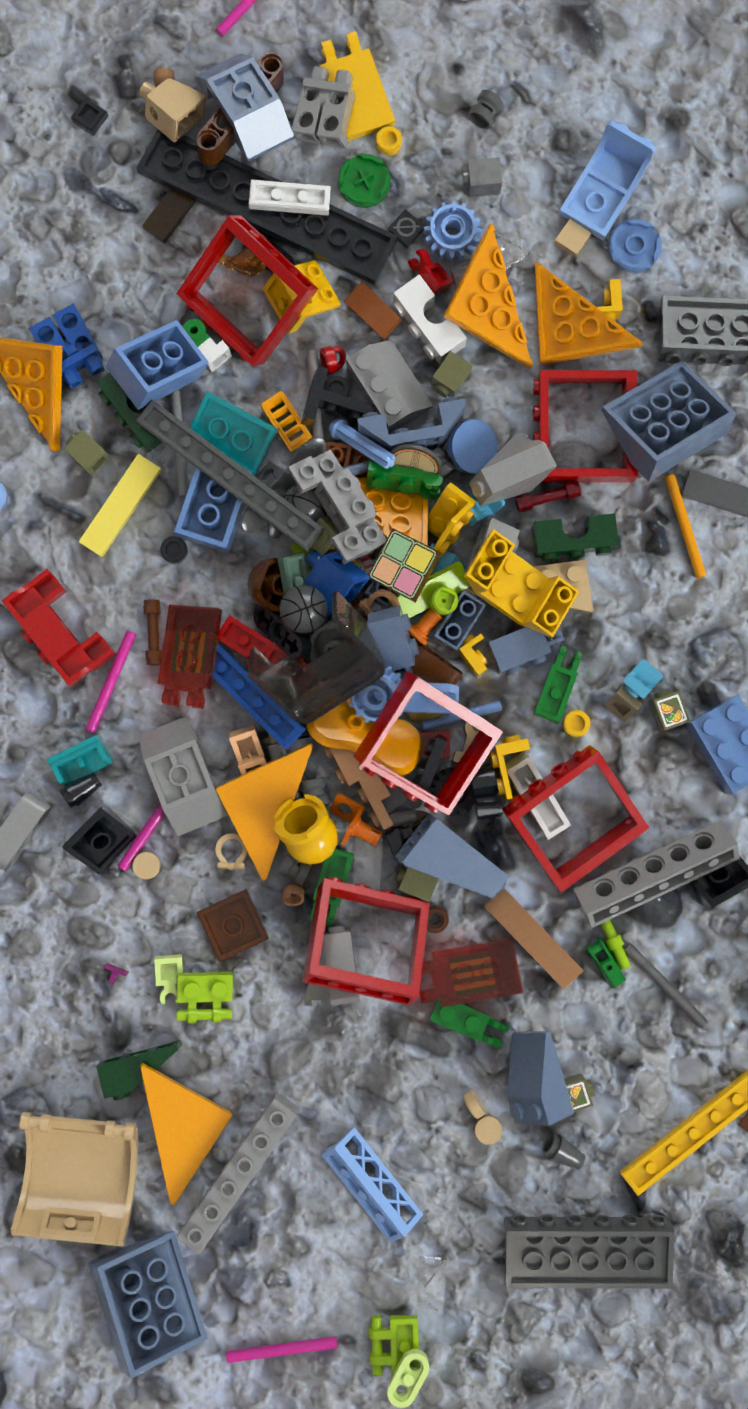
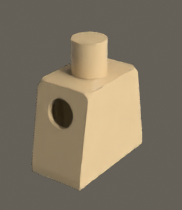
[139,78,207,142]

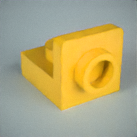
[597,279,623,321]
[458,633,487,678]

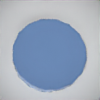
[608,219,662,273]
[447,419,497,474]

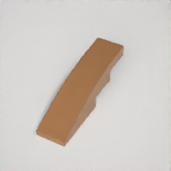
[484,888,584,990]

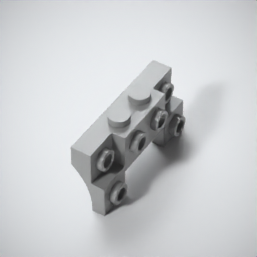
[286,450,387,564]

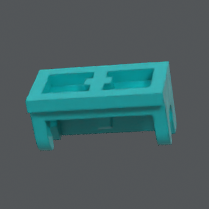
[46,735,114,787]

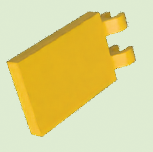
[320,31,395,142]

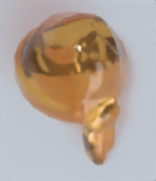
[218,234,267,278]

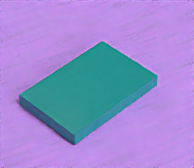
[190,391,279,477]

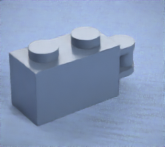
[367,605,419,680]
[487,627,565,676]

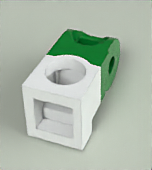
[183,319,232,373]

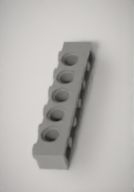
[573,820,740,928]
[176,1092,299,1255]

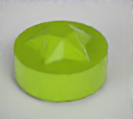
[429,587,458,615]

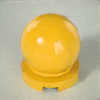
[274,794,338,865]

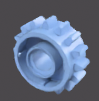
[423,201,482,262]
[347,664,407,723]

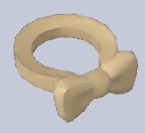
[215,833,248,870]

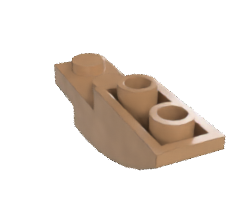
[322,745,394,831]

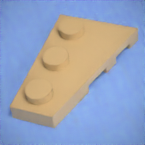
[534,560,593,614]

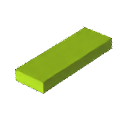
[387,561,471,618]

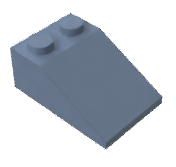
[507,1031,574,1126]

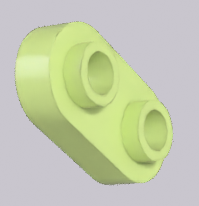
[387,1349,429,1408]

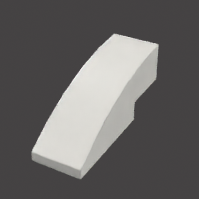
[505,751,571,840]

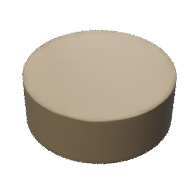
[133,852,161,879]
[463,1089,487,1119]
[474,1115,502,1145]

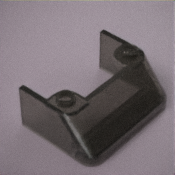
[248,591,385,724]

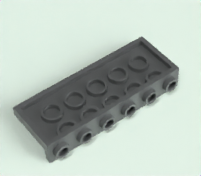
[658,295,748,366]
[504,1214,675,1289]

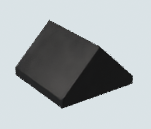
[62,806,137,874]
[689,855,748,909]

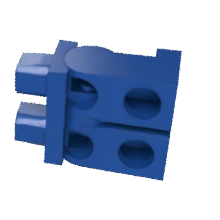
[28,303,105,389]

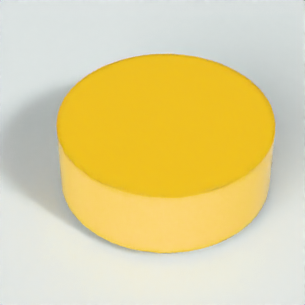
[376,126,402,156]
[562,710,590,737]

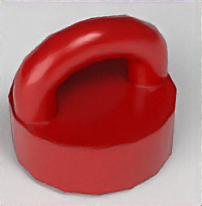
[319,346,346,374]

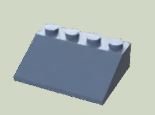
[601,361,737,482]
[88,1230,208,1378]

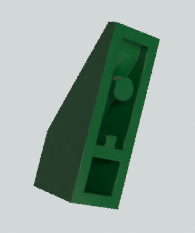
[96,1040,182,1101]

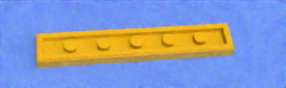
[619,1070,748,1196]

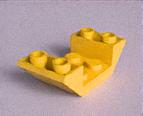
[464,529,580,637]

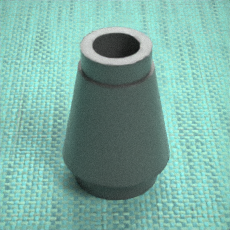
[542,1134,585,1170]

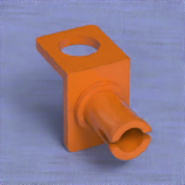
[408,607,443,646]
[330,793,384,847]

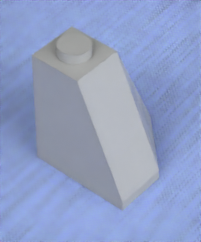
[469,432,557,507]
[304,925,360,1006]

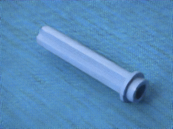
[329,419,396,469]

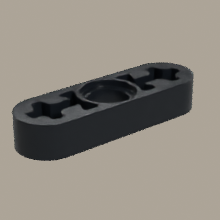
[253,605,312,659]

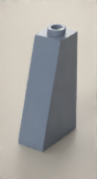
[395,813,509,898]

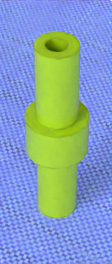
[601,920,631,970]

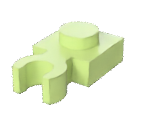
[154,954,183,1004]

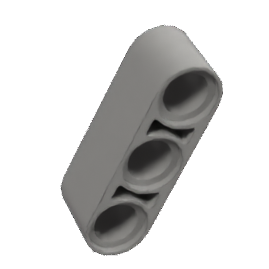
[0,791,52,871]

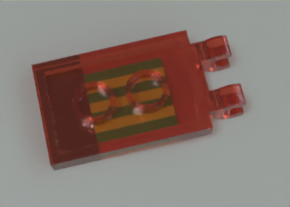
[157,605,222,709]
[419,938,524,1008]

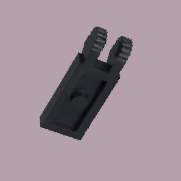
[407,734,447,810]

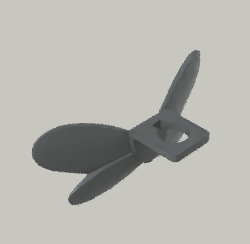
[241,437,327,539]

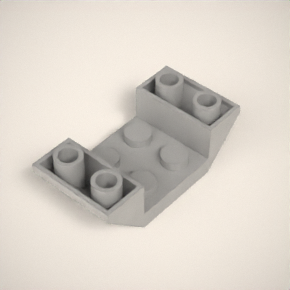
[138,715,229,836]

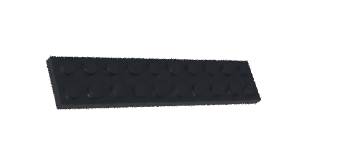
[136,129,398,285]

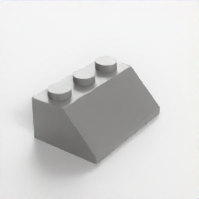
[346,340,433,435]

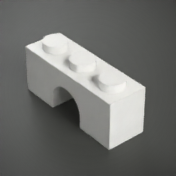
[392,274,467,365]

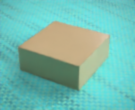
[554,219,591,258]

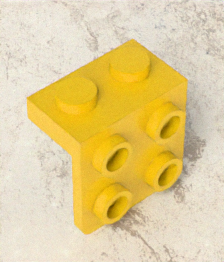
[488,734,530,800]

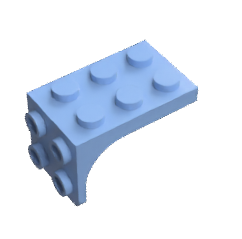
[558,121,656,241]

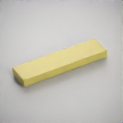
[79,454,162,558]

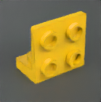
[262,260,341,334]
[428,482,477,557]

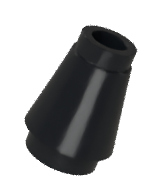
[59,772,102,808]

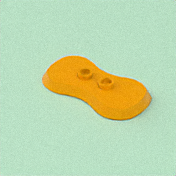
[306,691,423,776]

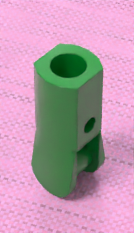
[585,937,626,988]

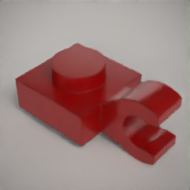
[408,249,454,294]

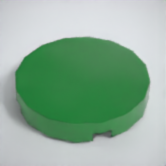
[338,153,390,208]

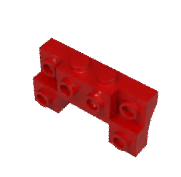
[1,569,116,687]

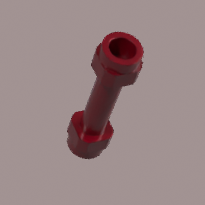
[515,481,581,513]

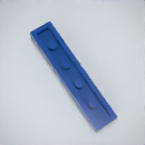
[206,640,306,750]

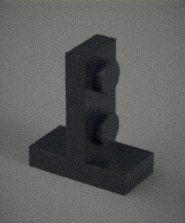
[300,366,374,427]

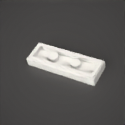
[249,180,331,216]

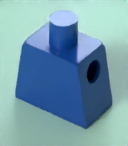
[305,550,370,618]

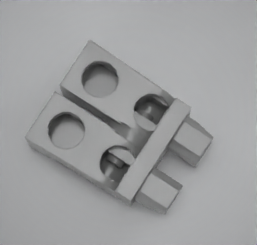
[292,66,356,149]

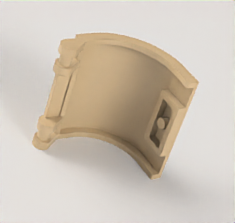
[11,1112,138,1247]

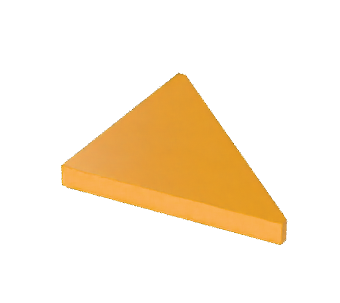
[443,223,533,369]
[534,262,643,365]
[0,337,62,451]
[357,477,428,545]
[215,743,313,881]
[140,1063,232,1206]

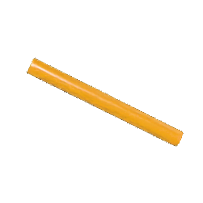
[664,474,707,579]

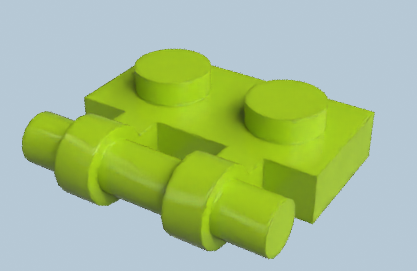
[176,971,233,1024]
[368,1315,419,1376]

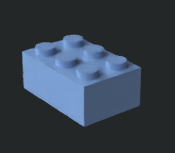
[105,320,209,410]
[174,468,253,554]
[684,695,748,794]

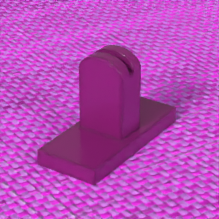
[103,963,129,985]

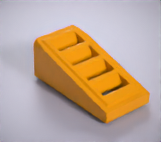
[260,391,313,453]

